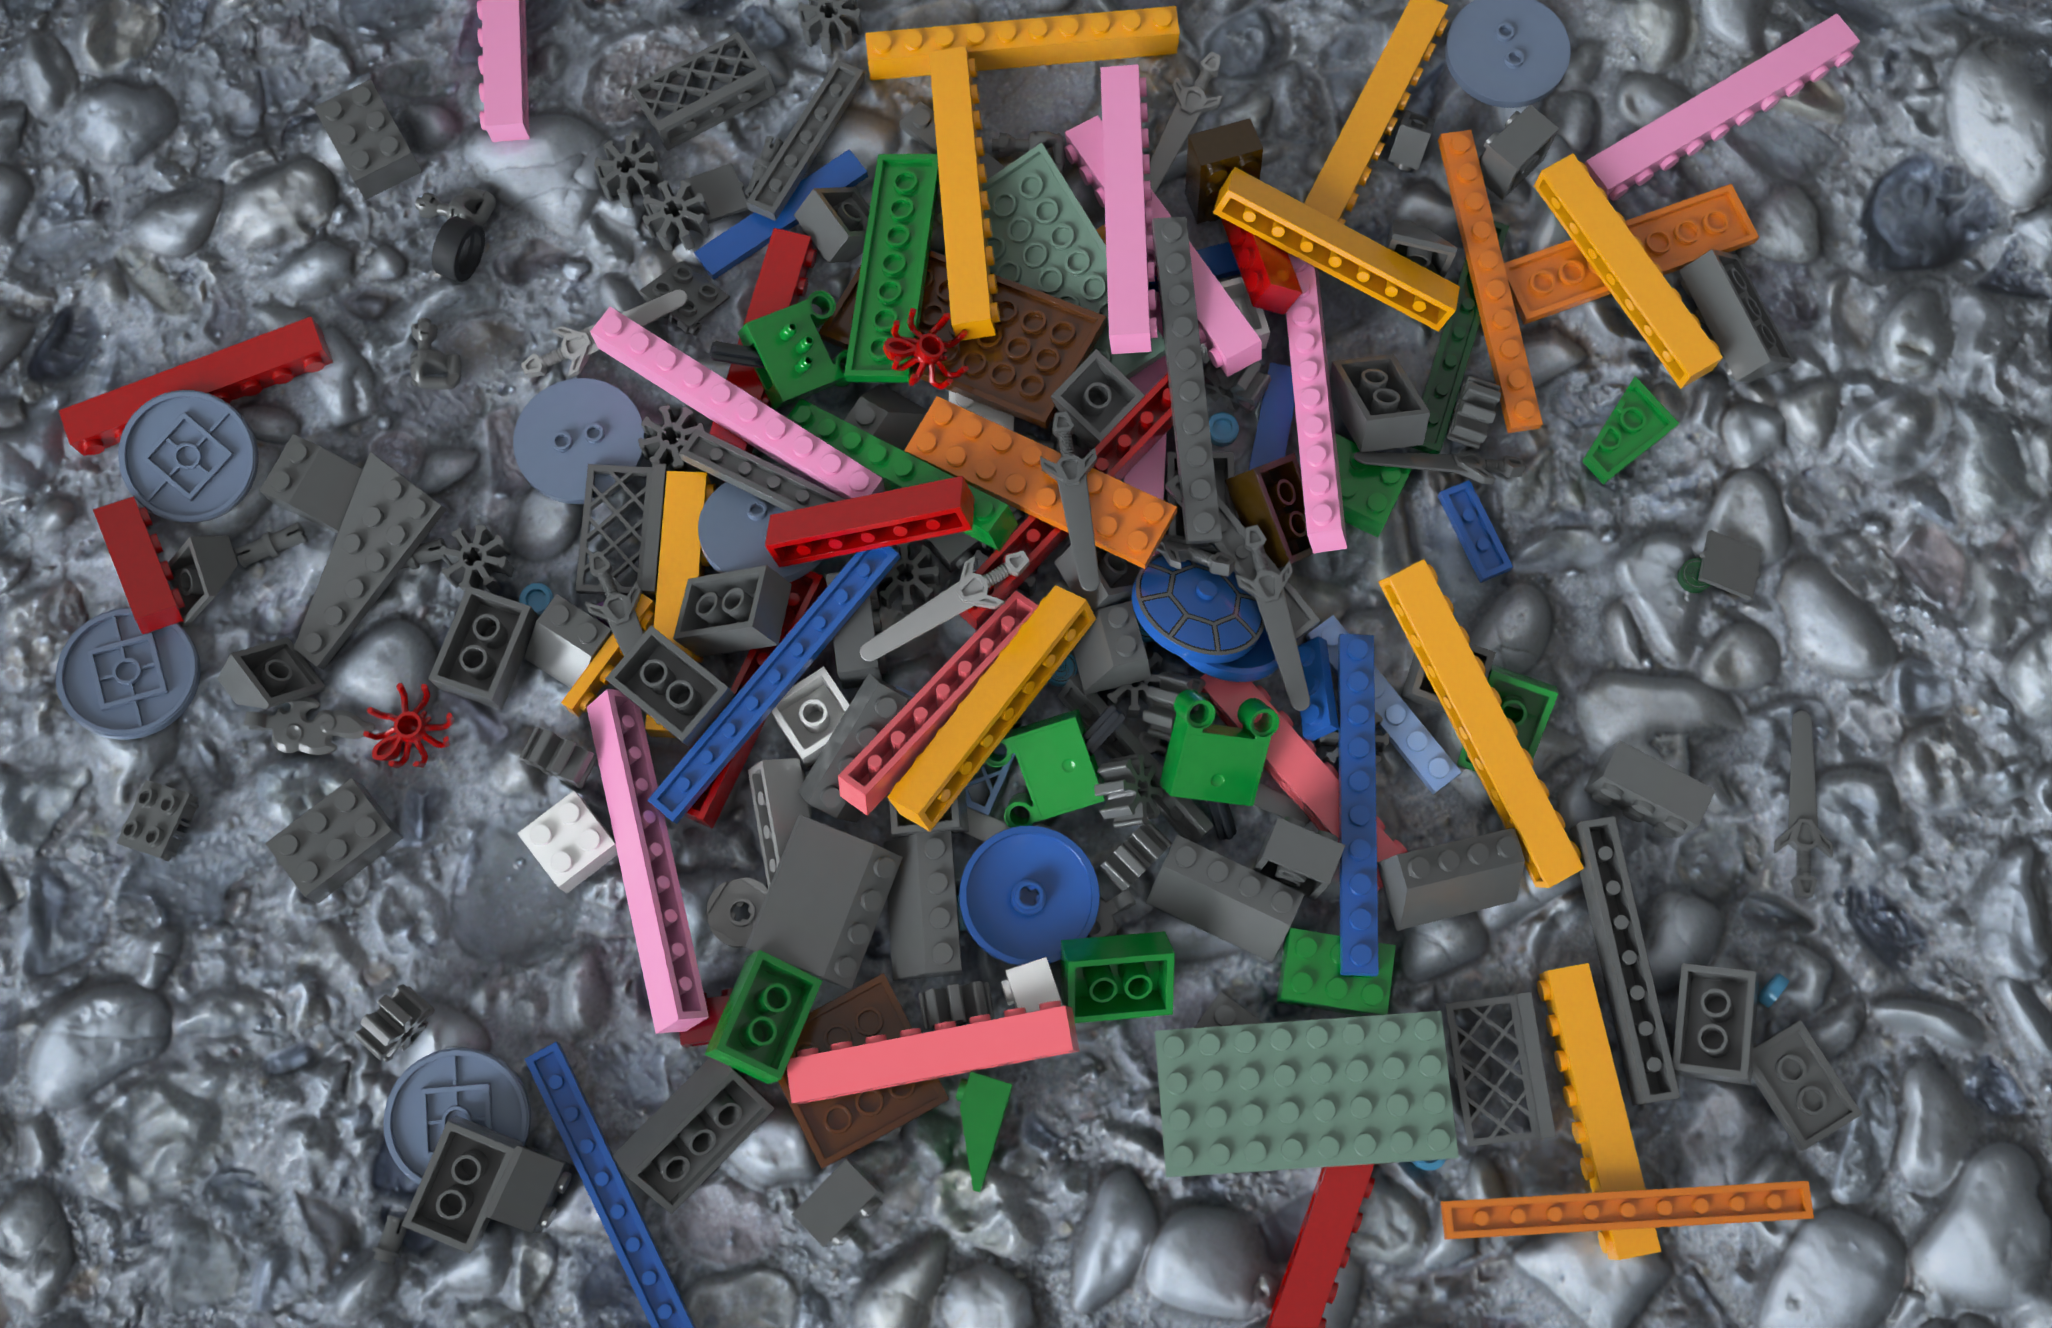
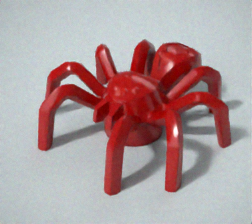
[883,308,969,390]
[363,683,455,768]

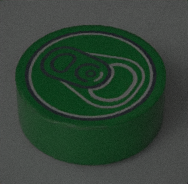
[1677,558,1710,593]

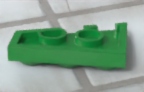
[1582,376,1680,485]

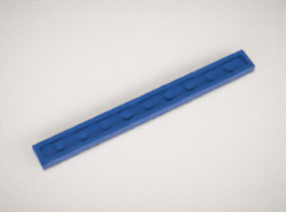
[647,546,901,824]
[1338,634,1379,976]
[524,1041,696,1328]

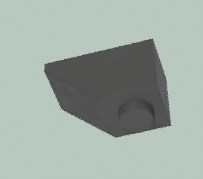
[1388,110,1435,171]

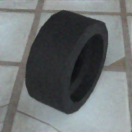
[431,216,485,282]

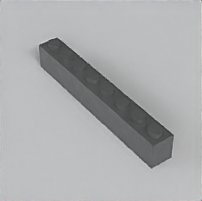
[1570,816,1680,1106]

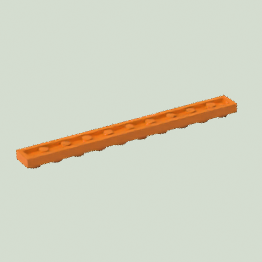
[1438,130,1543,433]
[1441,1181,1814,1239]

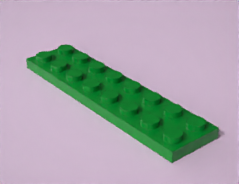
[844,154,939,383]

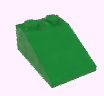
[1456,664,1558,772]
[955,1072,1013,1193]

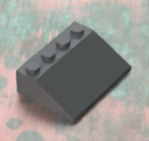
[745,815,903,989]

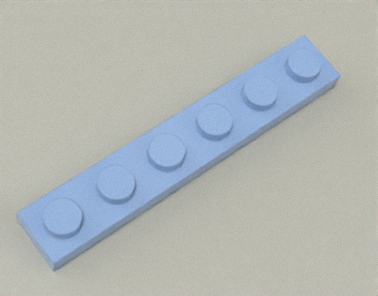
[1306,615,1462,795]

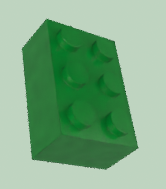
[1300,433,1411,537]
[1276,928,1396,1016]
[1061,931,1175,1023]
[705,950,823,1084]

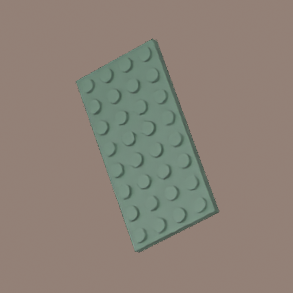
[936,142,1166,413]
[1155,1011,1459,1178]

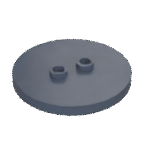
[1445,0,1571,108]
[513,378,646,504]
[118,390,258,523]
[698,472,822,582]
[56,607,201,740]
[383,1047,531,1185]

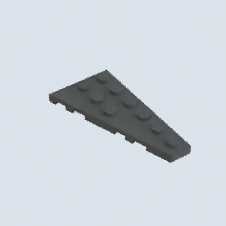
[294,452,447,670]

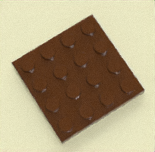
[778,973,949,1169]

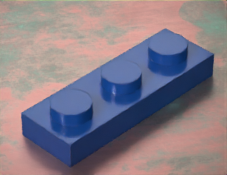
[1438,480,1513,583]
[1298,636,1339,742]

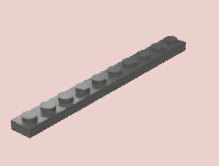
[1151,217,1222,545]

